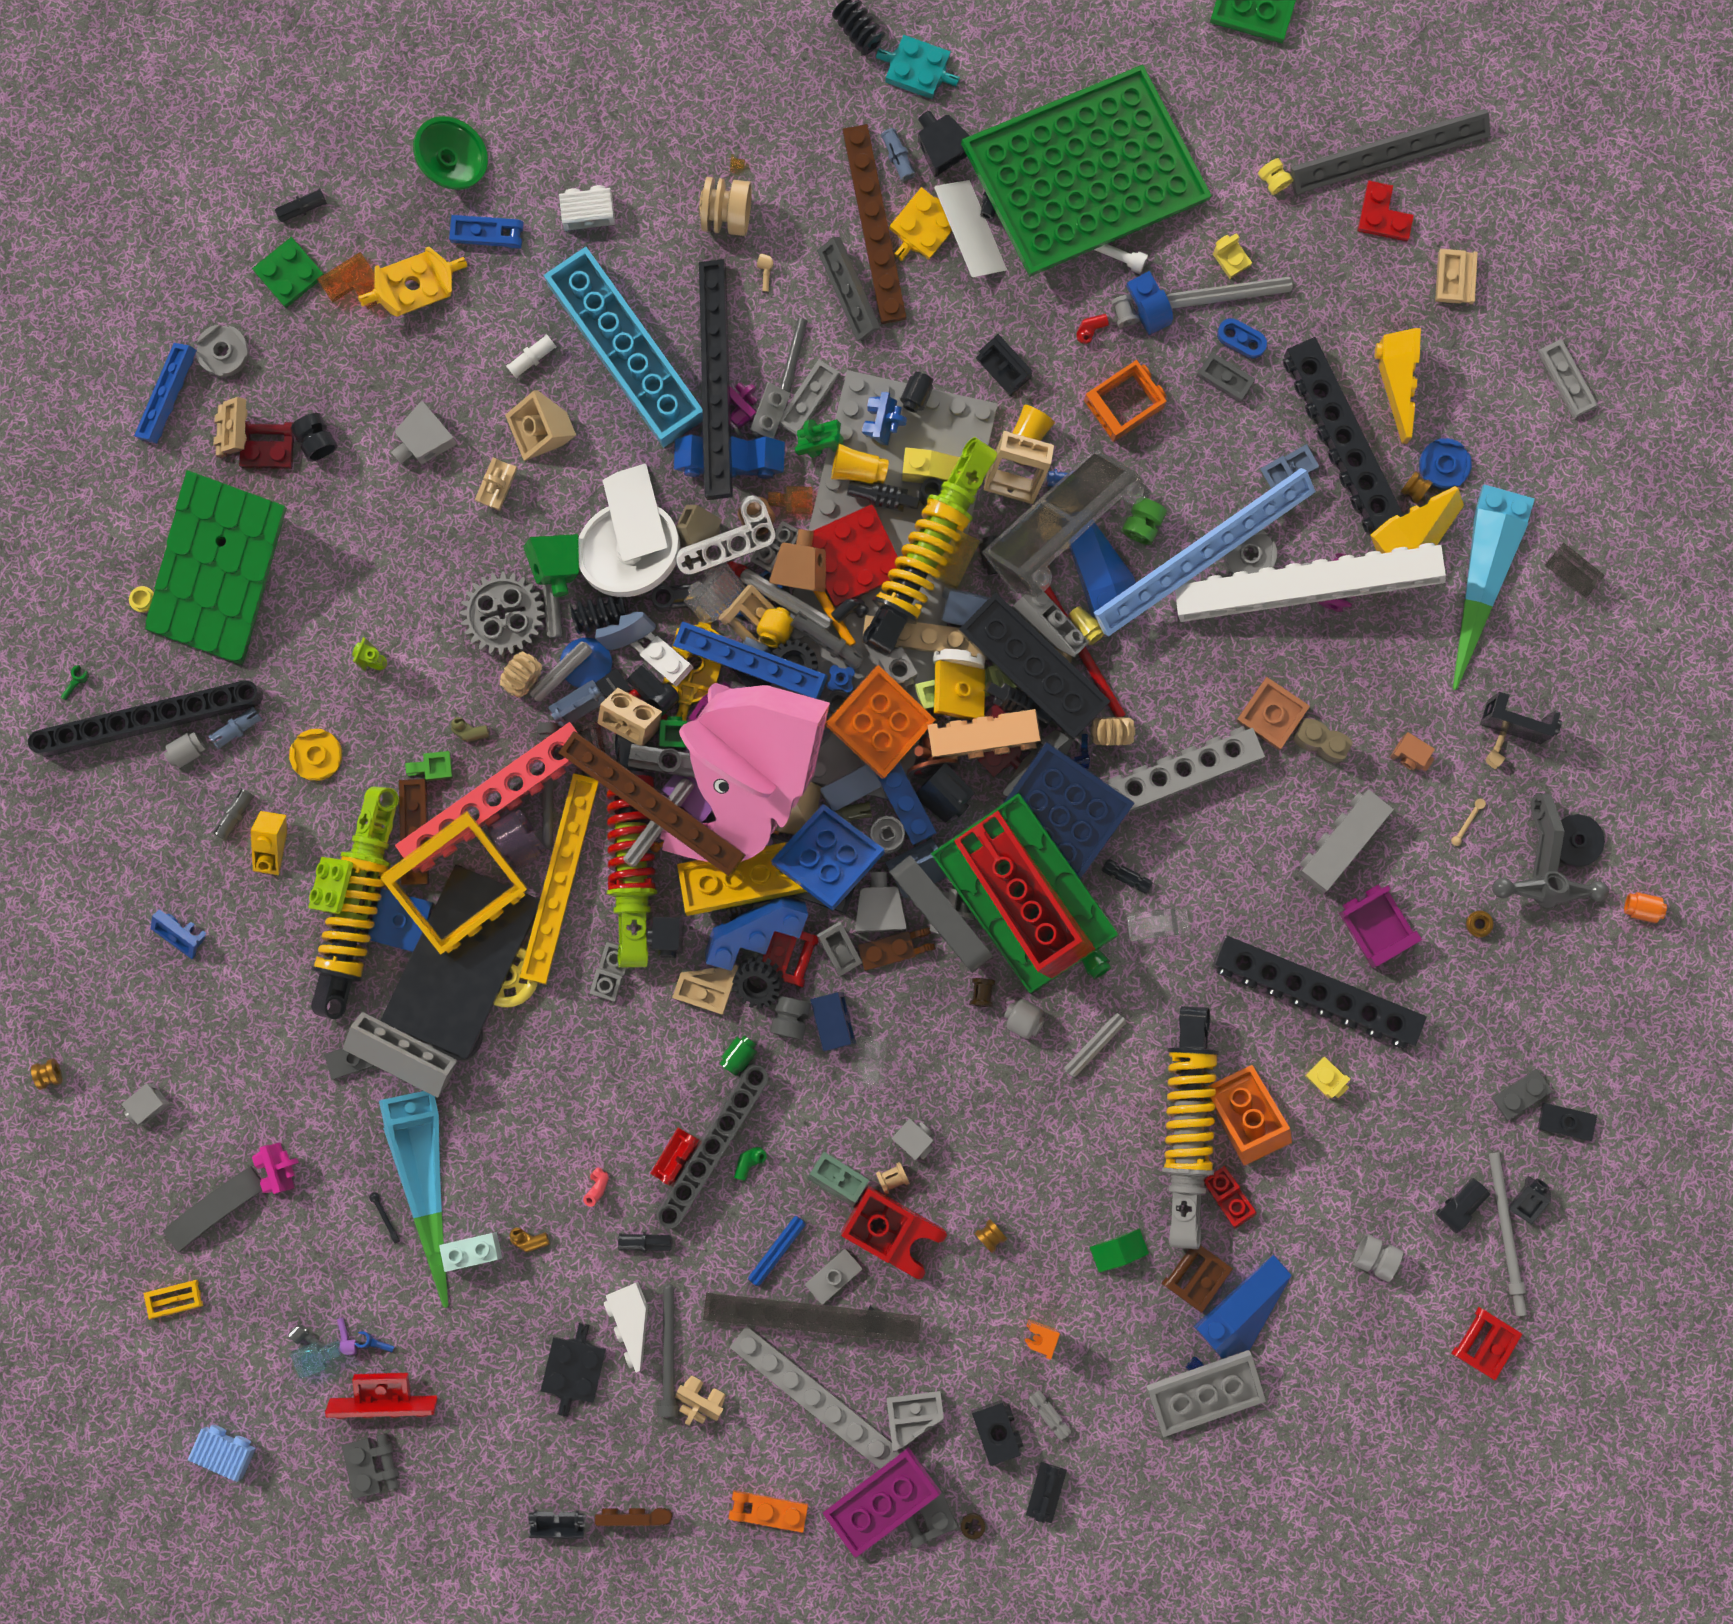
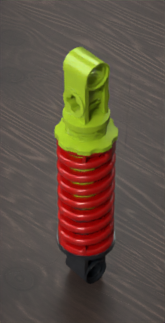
[606,734,657,967]

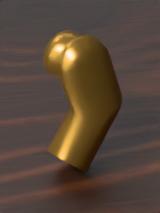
[509,1227,550,1252]

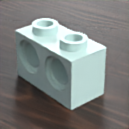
[439,1232,502,1272]

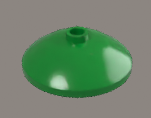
[413,116,488,190]

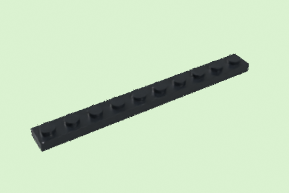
[699,259,733,500]

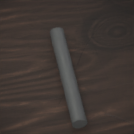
[780,318,808,392]

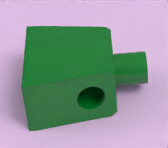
[523,534,579,597]

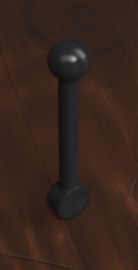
[369,1192,400,1244]

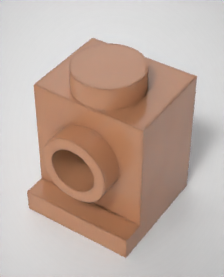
[1389,732,1435,771]

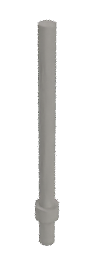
[1489,1152,1527,1316]

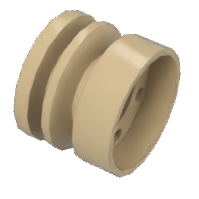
[699,177,752,236]

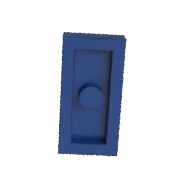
[150,909,206,959]

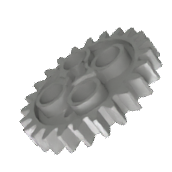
[460,572,546,657]

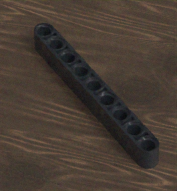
[28,680,263,757]

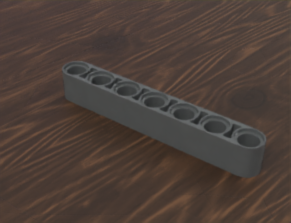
[656,1064,768,1229]

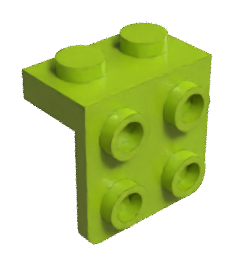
[308,857,353,915]

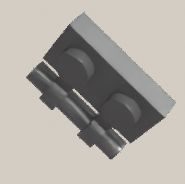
[341,1433,399,1499]

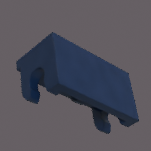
[810,992,857,1051]

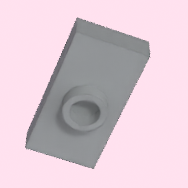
[805,1248,863,1305]

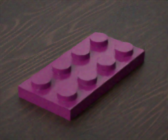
[823,1447,942,1558]

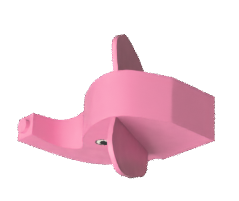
[660,683,830,862]

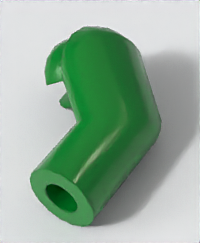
[733,1147,767,1181]

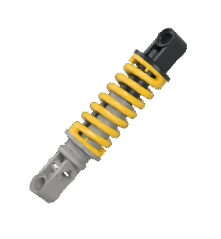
[1162,1006,1219,1249]

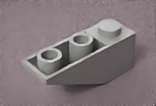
[1012,584,1090,657]

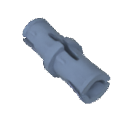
[881,128,916,181]
[209,706,263,750]

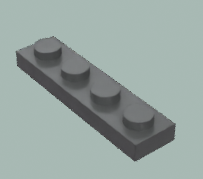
[817,237,880,341]

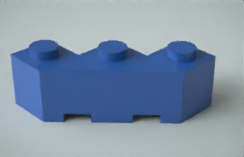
[674,434,785,479]
[705,896,808,971]

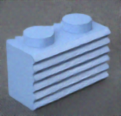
[188,1425,256,1482]

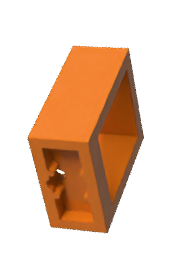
[1084,360,1167,442]

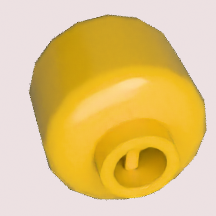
[757,607,794,648]

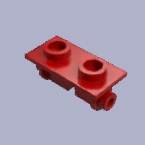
[650,1127,699,1186]

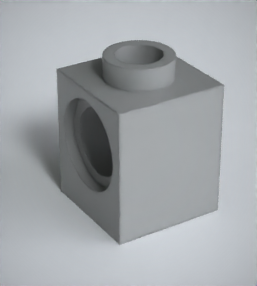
[878,647,918,690]
[122,1083,170,1125]

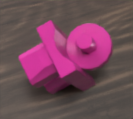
[252,1142,299,1194]

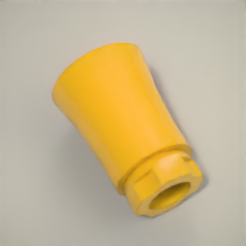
[1012,405,1055,465]
[831,444,889,484]

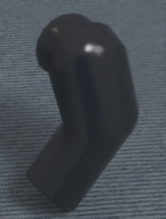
[831,598,869,623]

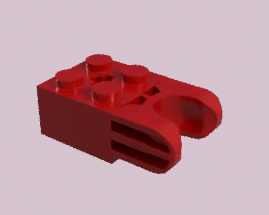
[841,1185,948,1279]

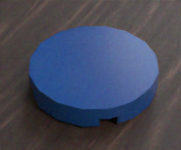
[1419,438,1472,490]

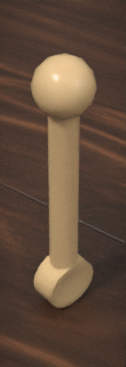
[1451,799,1486,846]

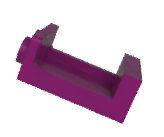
[1339,884,1422,968]

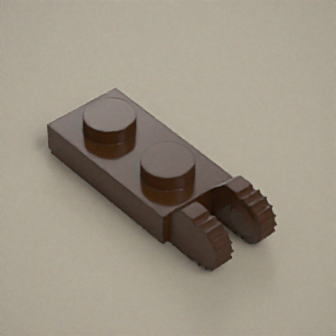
[858,928,936,971]
[595,1508,673,1526]

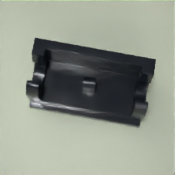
[976,334,1033,396]

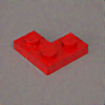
[1357,180,1414,242]

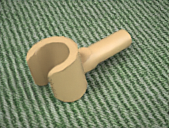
[757,254,773,292]
[1486,731,1506,769]

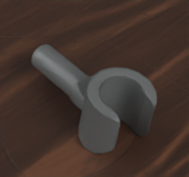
[288,1325,327,1351]

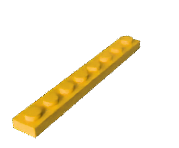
[520,773,599,985]

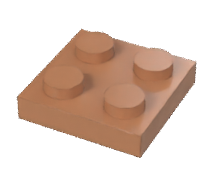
[1236,677,1310,751]

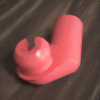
[583,1167,609,1207]

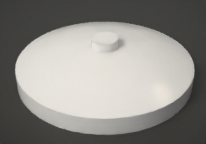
[578,506,680,597]

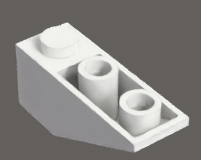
[604,1282,648,1372]

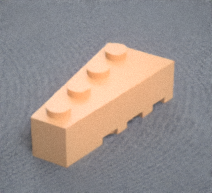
[928,709,1042,760]

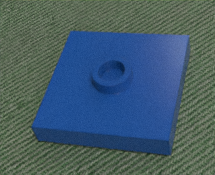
[368,888,433,952]

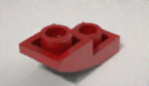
[1204,1166,1257,1229]

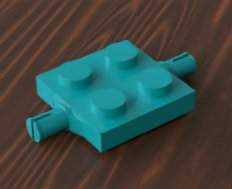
[876,34,960,99]

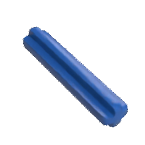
[748,1216,806,1286]

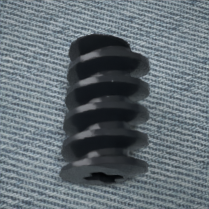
[832,0,885,56]
[570,595,627,634]

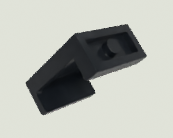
[1480,692,1562,744]

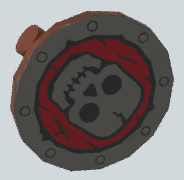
[907,737,959,778]

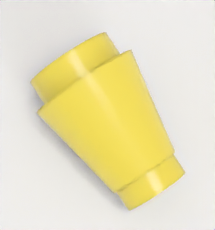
[1068,606,1104,645]

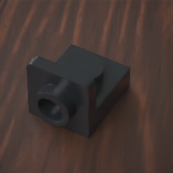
[1509,1176,1551,1225]

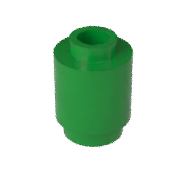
[719,1035,757,1076]

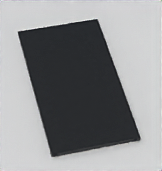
[380,864,540,1060]

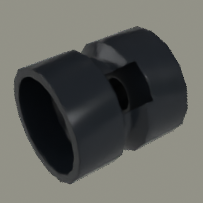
[290,413,338,462]

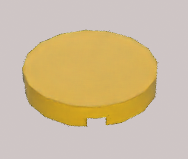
[289,729,342,781]

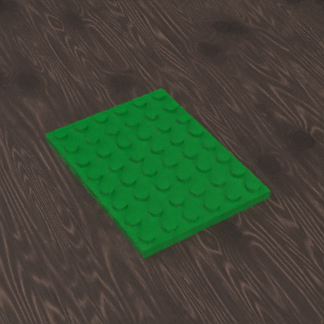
[961,64,1212,277]

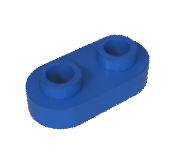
[1217,318,1267,359]

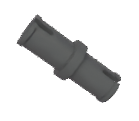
[212,788,255,841]

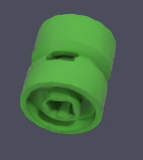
[1121,497,1167,545]

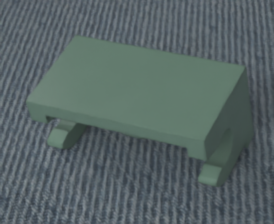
[807,1152,869,1207]

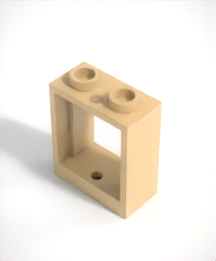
[984,431,1054,504]

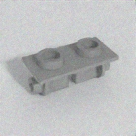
[750,382,790,438]

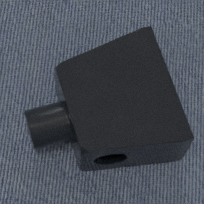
[918,111,970,177]

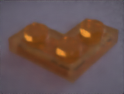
[317,252,377,310]

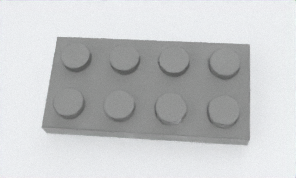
[1146,1350,1266,1437]

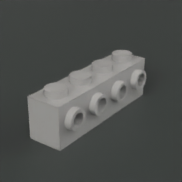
[1298,789,1394,893]
[343,1012,457,1098]

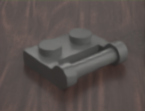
[905,1475,958,1548]

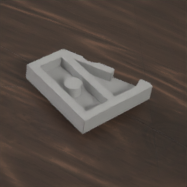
[886,1391,944,1452]

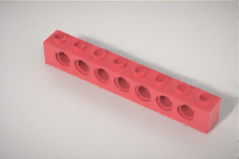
[395,722,578,873]

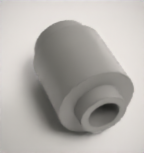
[164,732,206,768]

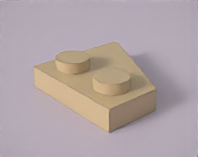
[672,965,739,1015]

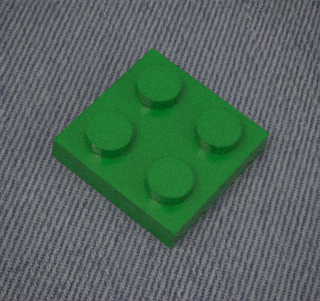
[252,237,325,308]

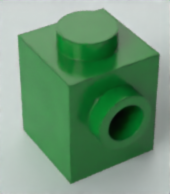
[659,716,687,751]

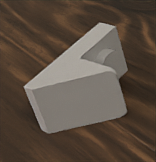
[817,922,862,976]

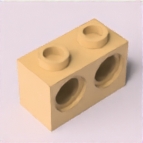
[597,688,662,746]

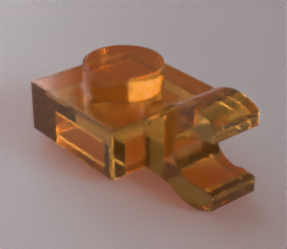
[768,486,812,514]

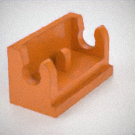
[1025,1319,1060,1360]

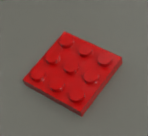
[812,504,898,608]

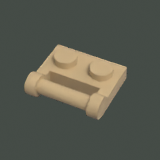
[718,585,776,643]

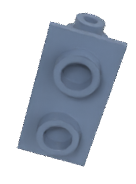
[548,680,605,727]

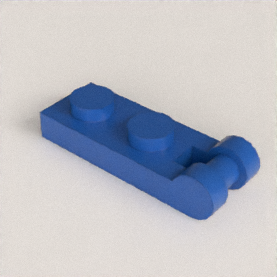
[449,215,524,249]

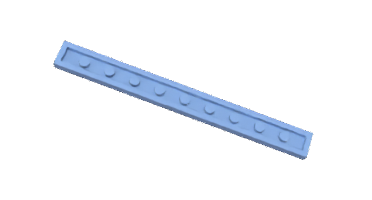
[1093,468,1316,636]

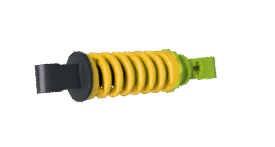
[862,437,997,656]
[311,786,399,1019]

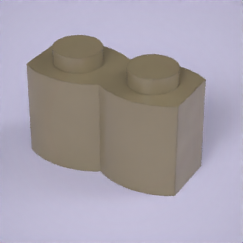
[1293,718,1353,764]

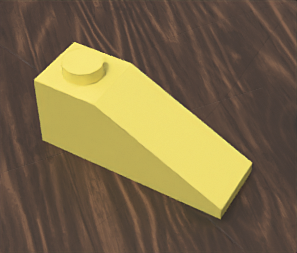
[902,447,976,483]

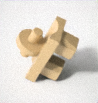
[475,457,518,511]
[674,1376,726,1426]

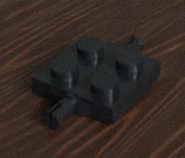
[541,1322,606,1417]

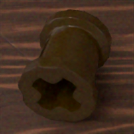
[969,978,995,1007]

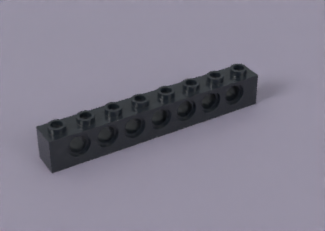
[1283,337,1404,534]
[1212,935,1427,1050]

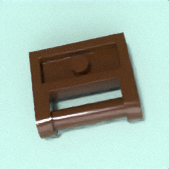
[1161,1245,1233,1313]

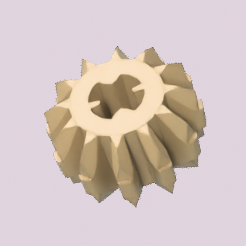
[500,651,542,698]
[1091,717,1135,746]

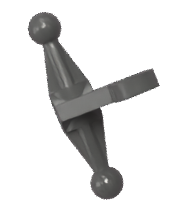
[1492,793,1609,908]

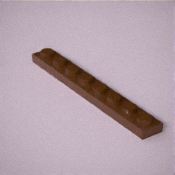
[842,124,906,324]
[559,731,746,877]

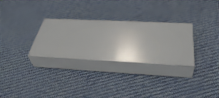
[1537,339,1598,419]
[779,359,840,436]

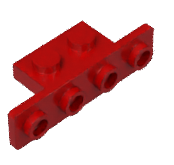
[325,1373,438,1419]

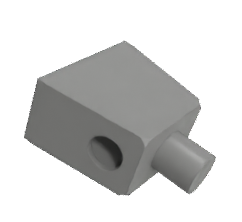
[391,401,457,465]
[855,872,906,933]

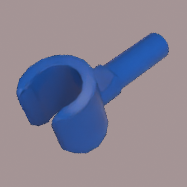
[354,1331,394,1353]

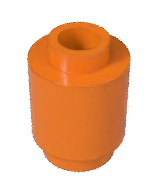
[1624,892,1667,923]

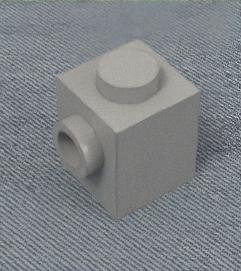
[892,1118,933,1160]

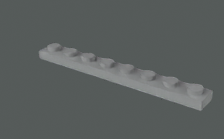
[730,1325,903,1469]

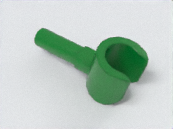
[61,665,89,700]

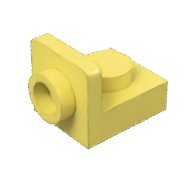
[1213,233,1252,279]
[1305,1057,1350,1099]

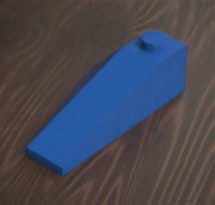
[1061,510,1136,617]
[1193,1255,1292,1359]

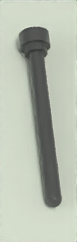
[538,722,559,849]
[657,1284,679,1417]

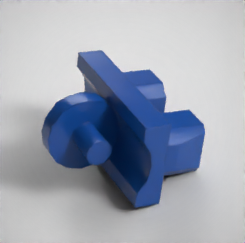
[862,392,907,445]

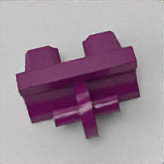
[730,382,758,429]

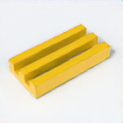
[143,1280,203,1319]

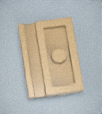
[1435,249,1478,305]

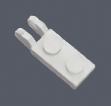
[630,633,694,687]

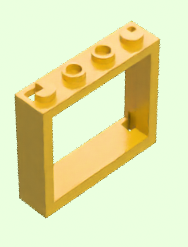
[381,811,527,955]

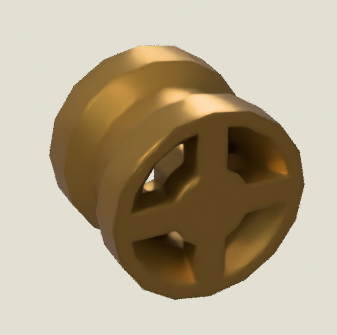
[1400,471,1433,503]
[31,1058,63,1090]
[974,1219,1007,1253]

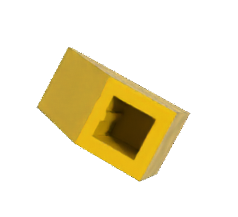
[251,811,287,875]

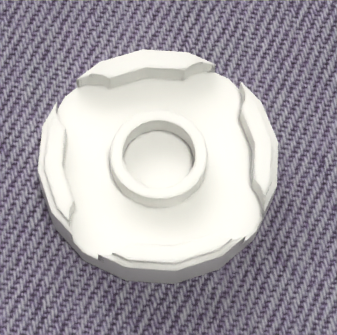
[933,649,985,669]

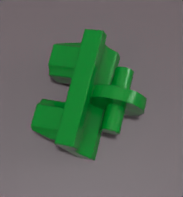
[795,419,844,458]

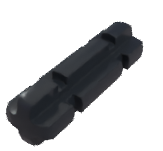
[1102,859,1153,894]

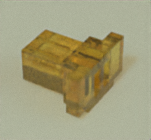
[730,154,745,171]

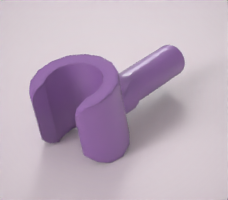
[337,1318,357,1355]

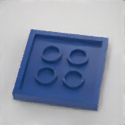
[771,804,885,911]

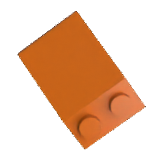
[1207,1065,1292,1166]

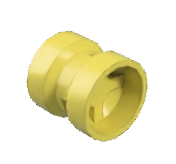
[1258,158,1293,195]

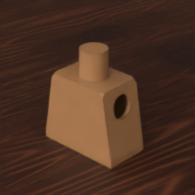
[769,529,826,592]

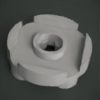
[196,325,250,378]
[1224,530,1277,574]

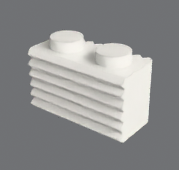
[559,185,615,231]

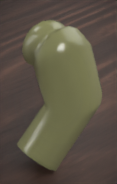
[451,717,490,742]

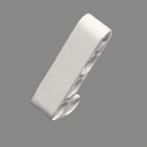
[676,495,775,574]

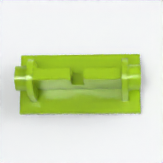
[352,637,387,671]

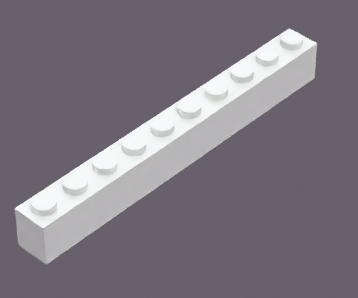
[1175,543,1446,622]

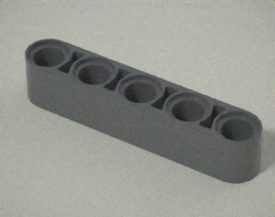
[889,855,993,973]

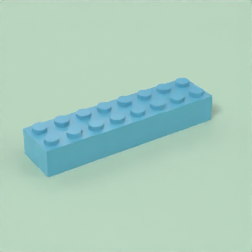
[544,247,703,448]

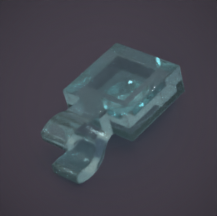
[290,1340,340,1379]

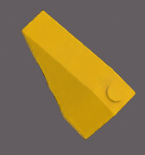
[1374,328,1421,444]
[1370,486,1464,554]

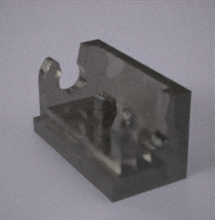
[1544,542,1605,598]

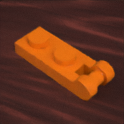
[728,1490,808,1533]

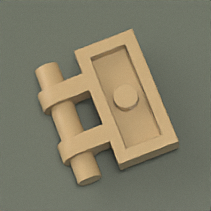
[213,397,248,457]

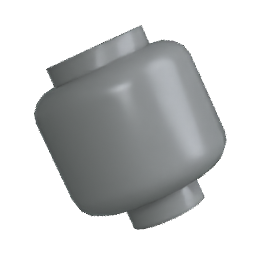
[1004,999,1046,1039]

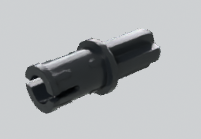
[275,188,327,222]
[618,1232,673,1253]

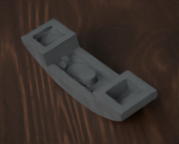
[163,1166,262,1253]

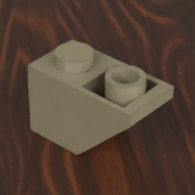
[676,505,722,565]

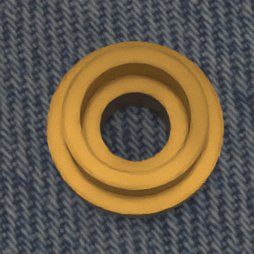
[1466,911,1493,937]

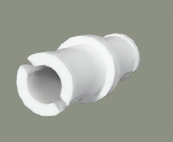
[506,334,556,379]

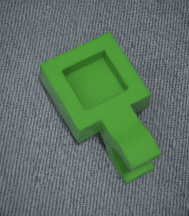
[405,751,453,781]

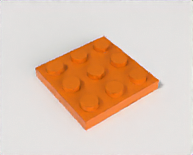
[825,665,936,779]

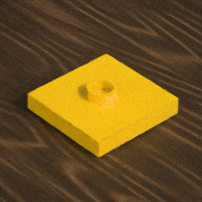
[934,660,985,720]

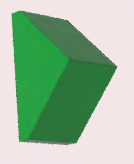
[1089,1228,1149,1272]

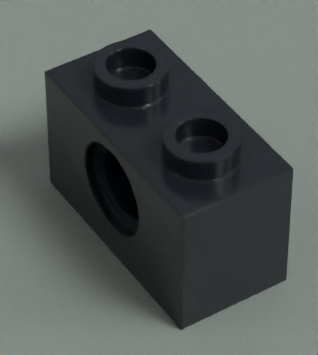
[971,1400,1024,1466]

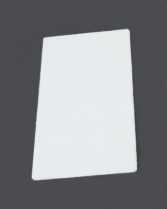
[934,180,1007,277]
[603,464,667,561]

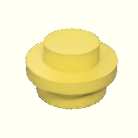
[129,586,154,613]

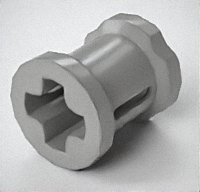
[1111,294,1140,328]

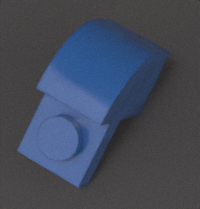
[1126,271,1173,336]

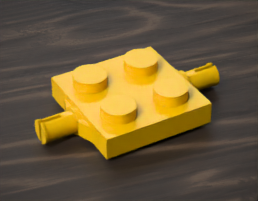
[889,187,952,261]

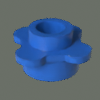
[827,665,855,693]

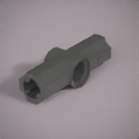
[628,744,696,779]

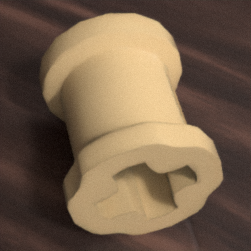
[876,1162,910,1195]

